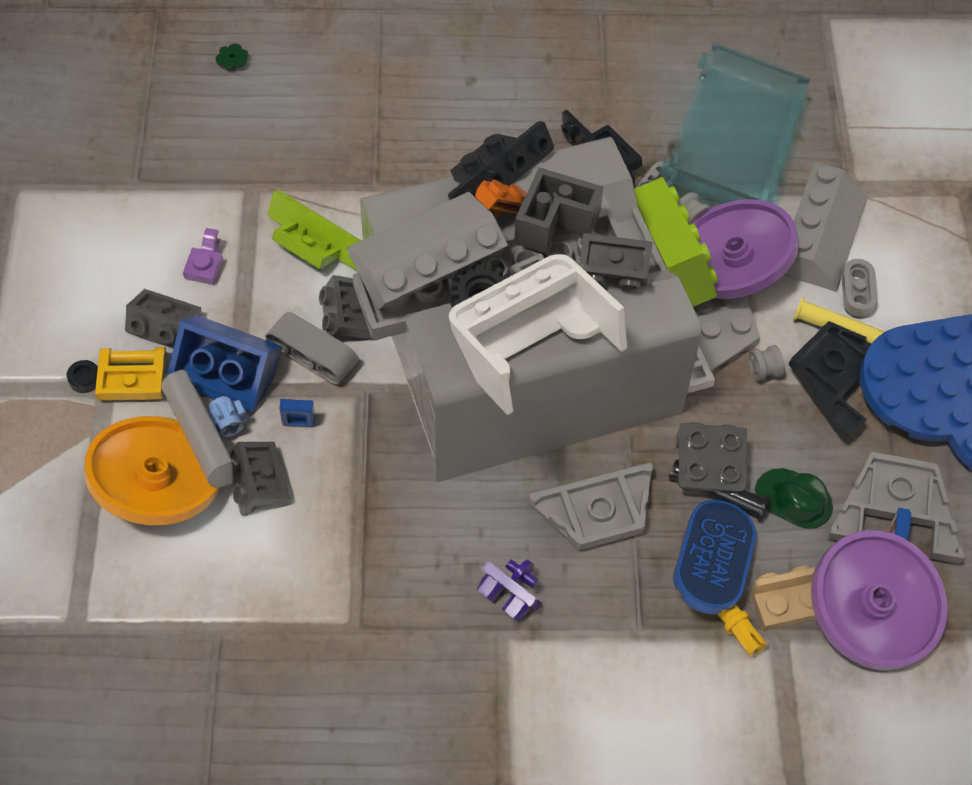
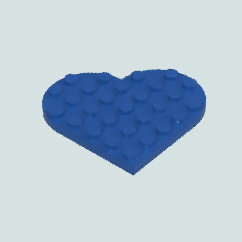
[860,314,972,470]

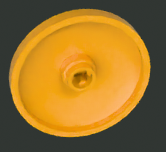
[84,416,220,525]

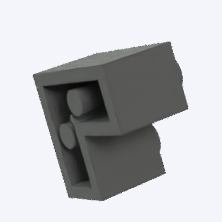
[514,167,604,253]

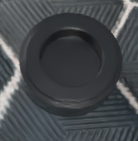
[66,360,98,393]

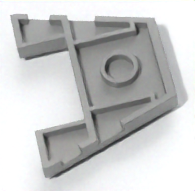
[828,452,964,564]

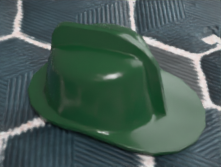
[755,468,833,528]

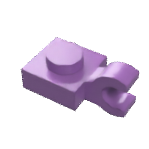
[183,228,223,285]

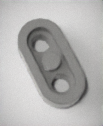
[842,259,877,317]

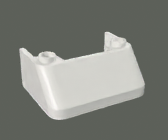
[449,254,627,415]

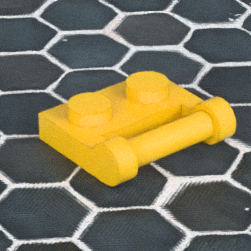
[95,347,167,400]

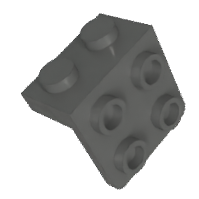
[676,422,747,493]

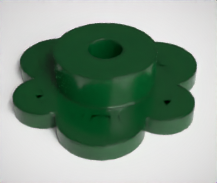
[215,43,248,70]

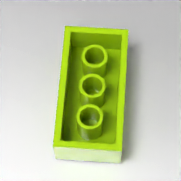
[634,177,718,307]

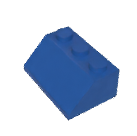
[166,315,283,413]

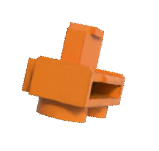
[475,180,527,219]

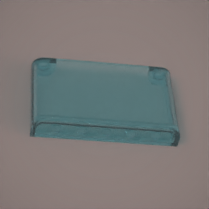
[659,42,810,204]

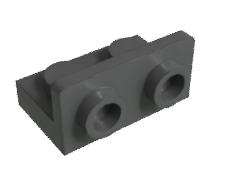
[319,275,371,339]
[125,289,201,348]
[230,442,290,515]

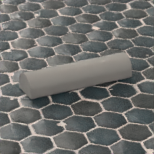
[161,369,233,487]

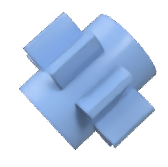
[208,396,247,437]

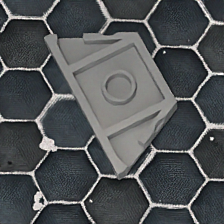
[693,296,760,374]
[528,462,652,550]

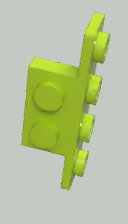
[268,190,362,272]

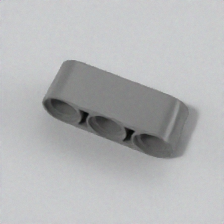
[265,312,359,385]

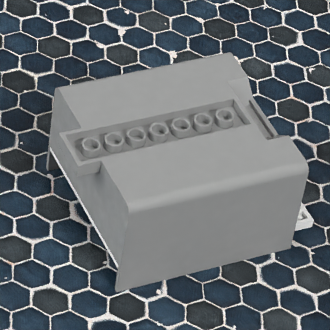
[353,137,715,483]

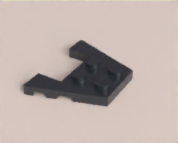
[788,321,871,443]

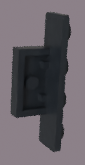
[561,110,643,189]
[448,121,554,203]

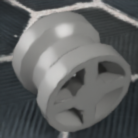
[678,192,711,225]
[748,345,784,381]

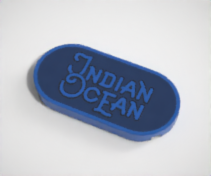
[673,500,756,614]

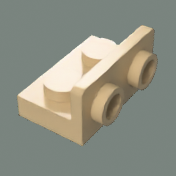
[750,565,816,631]

